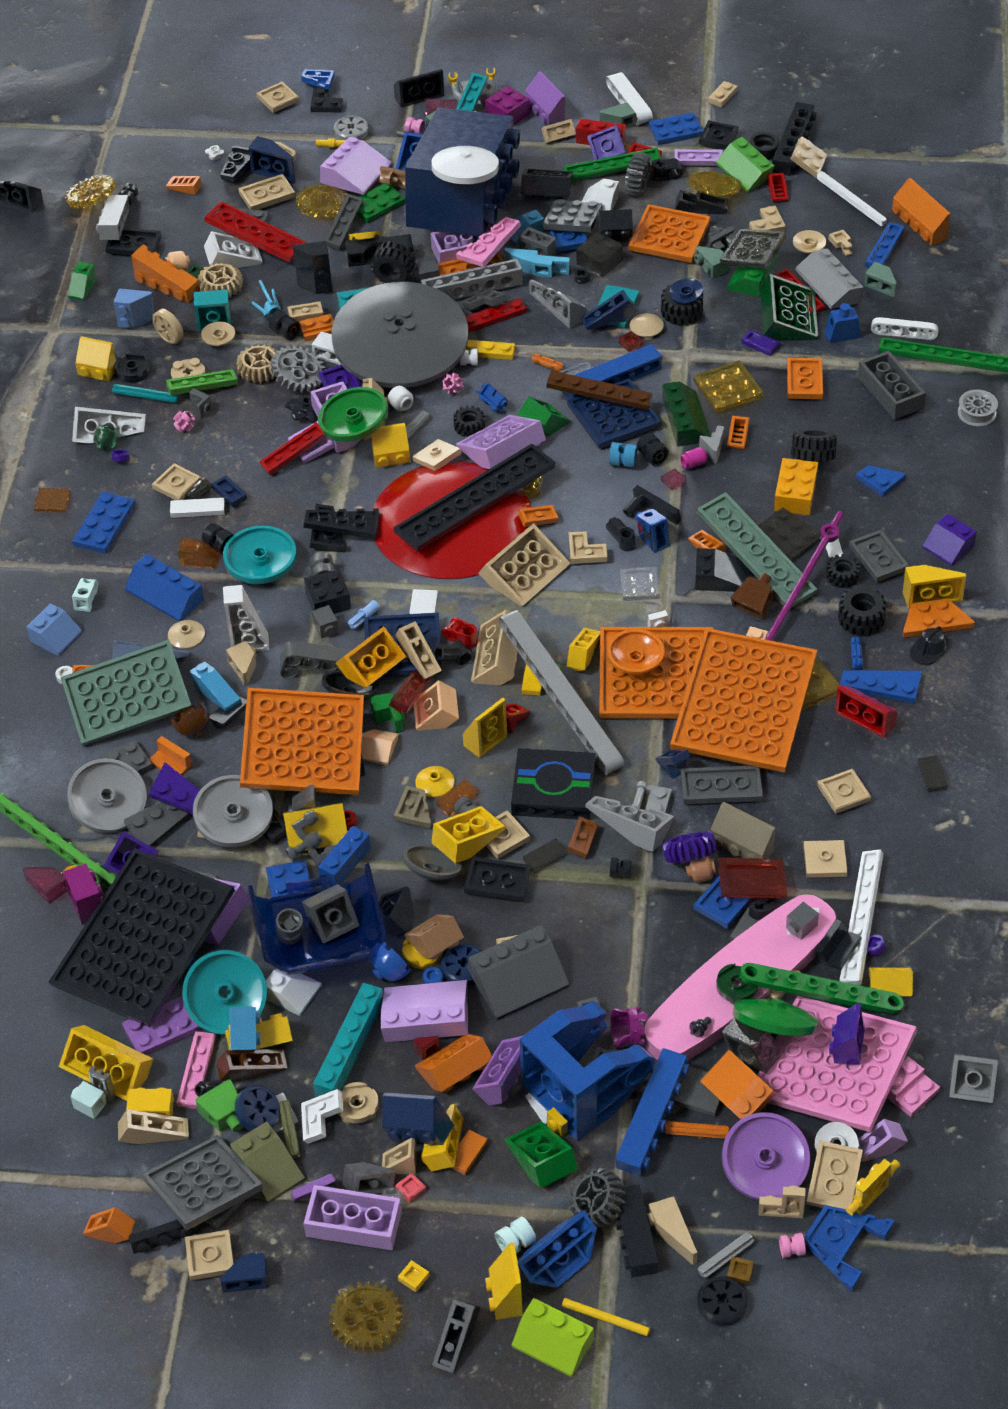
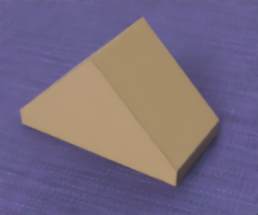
[382,1138,417,1174]

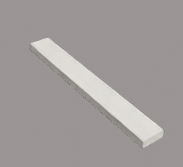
[840,849,884,985]

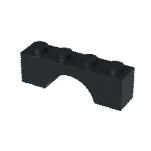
[345,234,414,267]

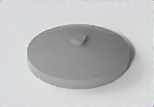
[67,758,147,833]
[193,775,273,847]

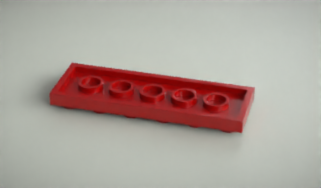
[204,201,306,263]

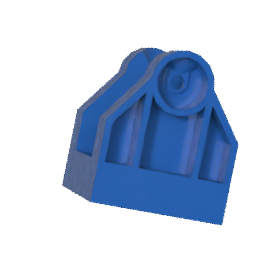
[519,1002,655,1142]

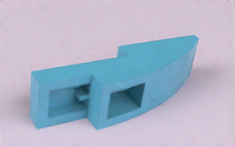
[505,248,570,278]

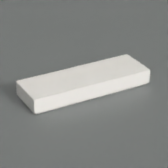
[170,498,225,518]

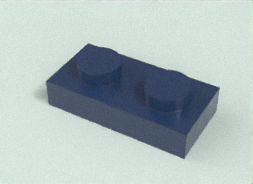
[211,475,247,507]

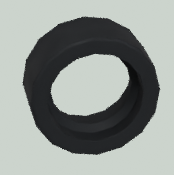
[749,132,779,160]

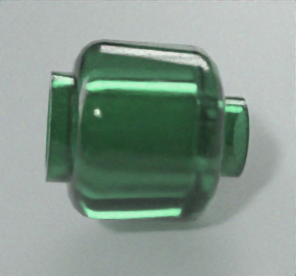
[93,424,118,451]

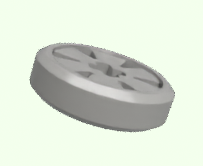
[334,116,369,140]

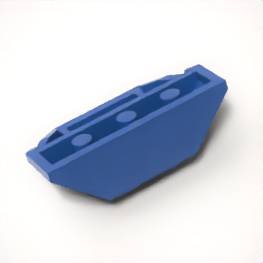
[518,1210,597,1288]

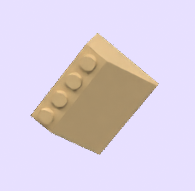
[478,523,571,607]

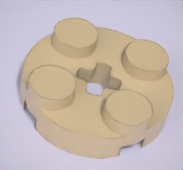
[171,358,205,379]
[338,1082,379,1124]

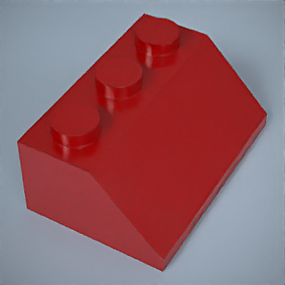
[835,685,898,738]

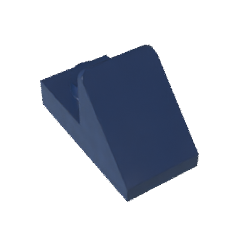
[655,749,690,778]

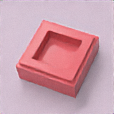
[395,1173,426,1203]

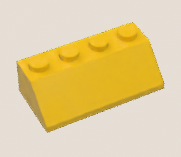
[59,1025,153,1101]

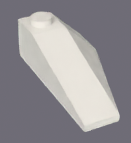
[72,407,146,443]

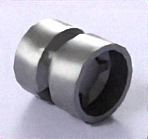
[309,552,335,576]

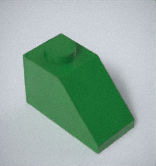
[68,262,97,301]

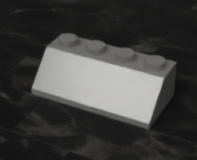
[795,248,863,309]

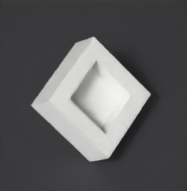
[648,610,668,627]

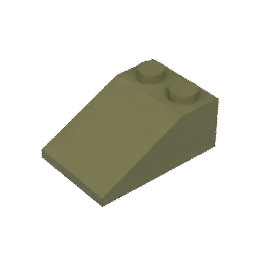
[230,1121,305,1203]

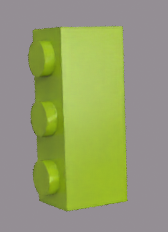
[512,1298,594,1377]

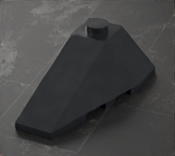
[0,181,43,213]

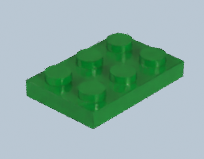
[357,183,406,224]

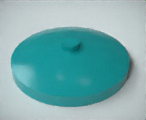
[223,526,297,584]
[182,950,267,1034]

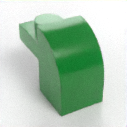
[370,694,406,733]

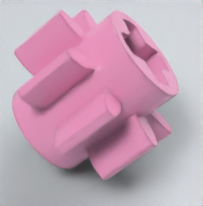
[442,373,464,395]
[173,411,195,432]

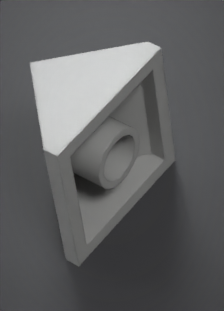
[949,1054,998,1103]

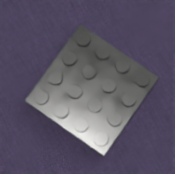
[142,1135,263,1230]

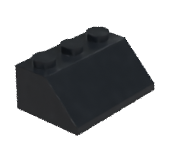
[394,69,445,108]
[521,168,573,199]
[293,241,332,294]

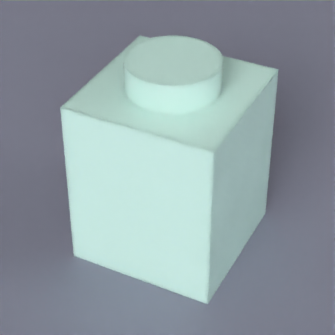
[71,1081,107,1119]

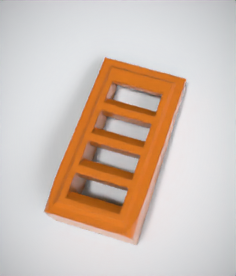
[166,176,202,195]
[727,415,750,450]
[688,530,727,553]

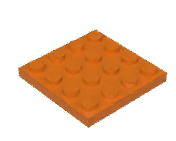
[628,204,711,263]

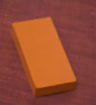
[450,1130,488,1176]

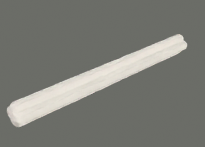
[817,171,887,226]

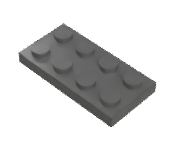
[681,766,763,804]

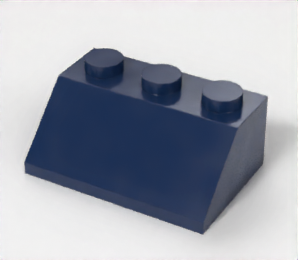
[382,1092,454,1145]

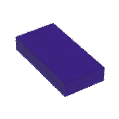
[741,330,780,356]

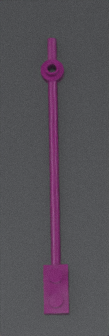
[765,511,844,641]

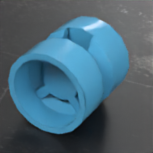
[609,442,637,468]

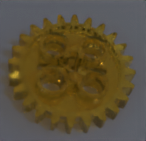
[688,170,741,196]
[65,174,116,209]
[296,183,347,218]
[329,1280,403,1353]

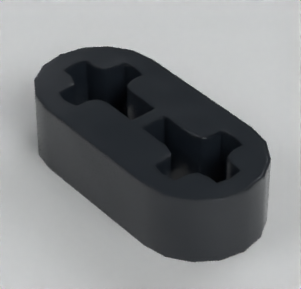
[748,895,781,920]

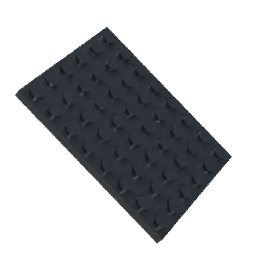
[49,849,235,1027]

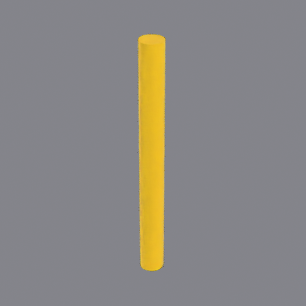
[562,1298,650,1336]

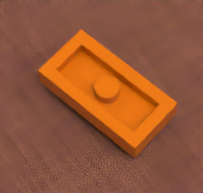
[518,505,559,527]

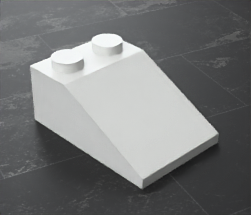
[204,231,263,268]

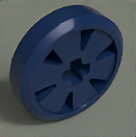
[441,944,482,986]
[235,1085,280,1131]

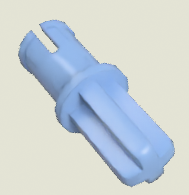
[348,600,380,629]

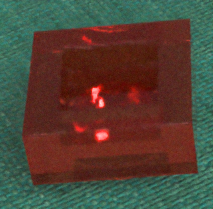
[618,331,642,352]

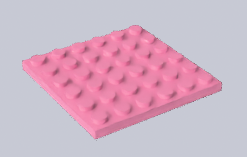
[757,995,917,1132]

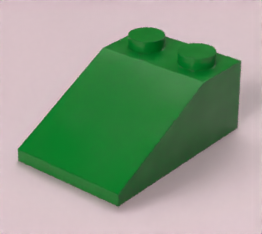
[504,1121,578,1188]

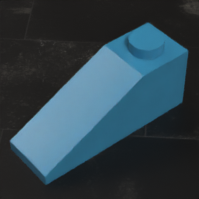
[190,662,241,711]

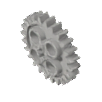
[270,345,325,393]

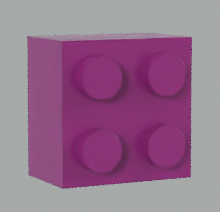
[485,86,530,125]
[63,863,103,925]

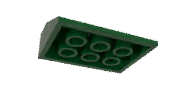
[760,274,818,340]

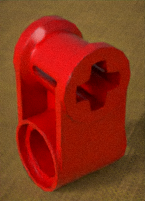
[442,617,478,649]

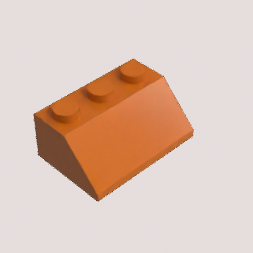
[415,1034,492,1093]

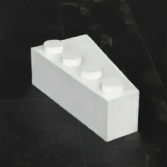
[223,585,269,651]

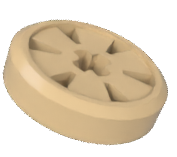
[153,309,183,344]

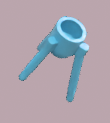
[252,280,282,317]

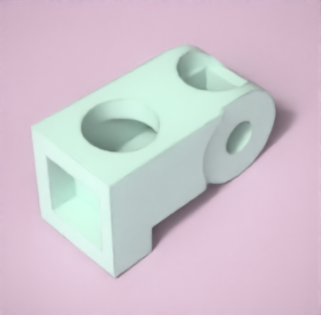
[72,578,98,612]

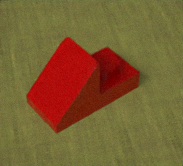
[506,703,530,733]

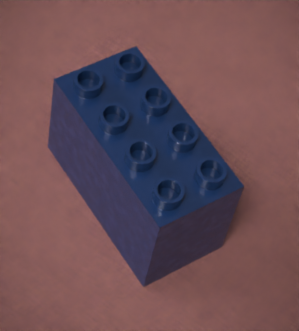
[405,107,520,236]

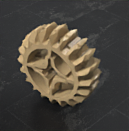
[198,262,243,298]
[236,344,277,384]

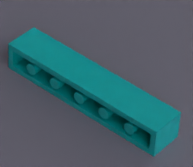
[313,983,383,1097]

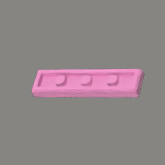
[177,1031,216,1109]

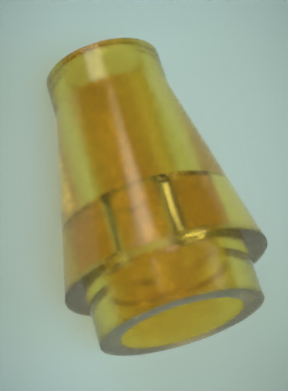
[523,476,544,499]

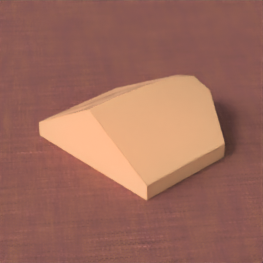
[361,729,399,765]

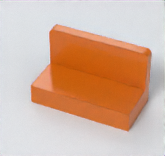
[149,736,192,775]

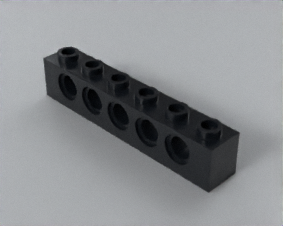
[772,102,817,176]

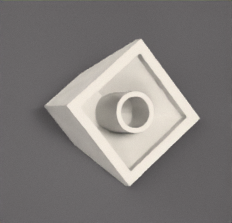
[582,179,619,210]
[266,967,322,1016]

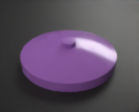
[721,1112,810,1200]

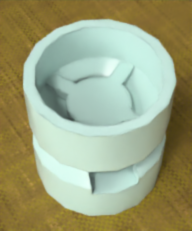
[494,1216,536,1254]

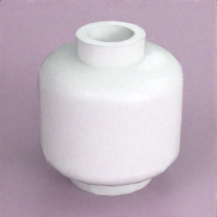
[388,386,413,412]

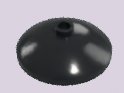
[321,671,379,700]

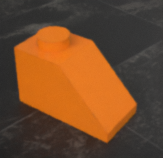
[83,1207,135,1244]

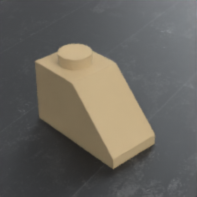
[226,641,257,686]

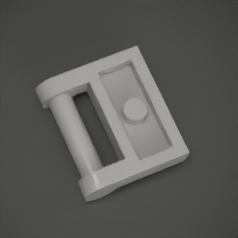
[633,781,672,813]

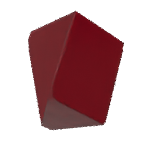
[413,1036,440,1060]

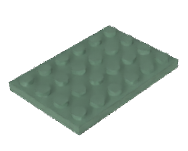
[61,640,192,746]

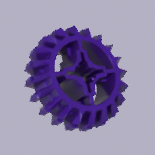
[662,831,717,863]

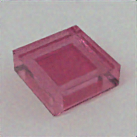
[661,468,686,490]

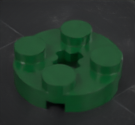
[716,963,758,1005]

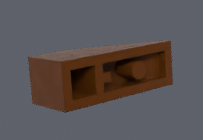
[216,1049,287,1081]

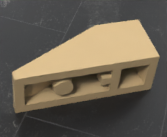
[395,621,442,679]
[118,1109,189,1144]
[647,1196,697,1265]

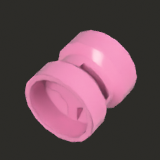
[405,117,425,134]
[779,1233,806,1258]

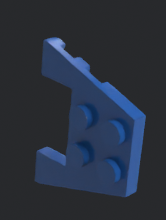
[804,1205,894,1291]

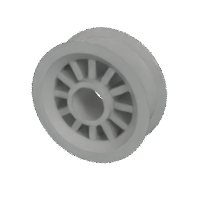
[958,390,998,427]

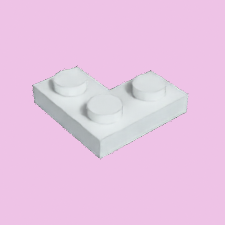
[301,1089,343,1144]

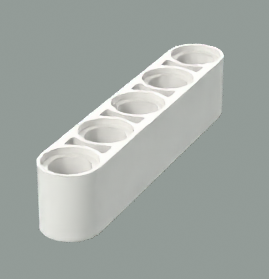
[606,72,653,125]

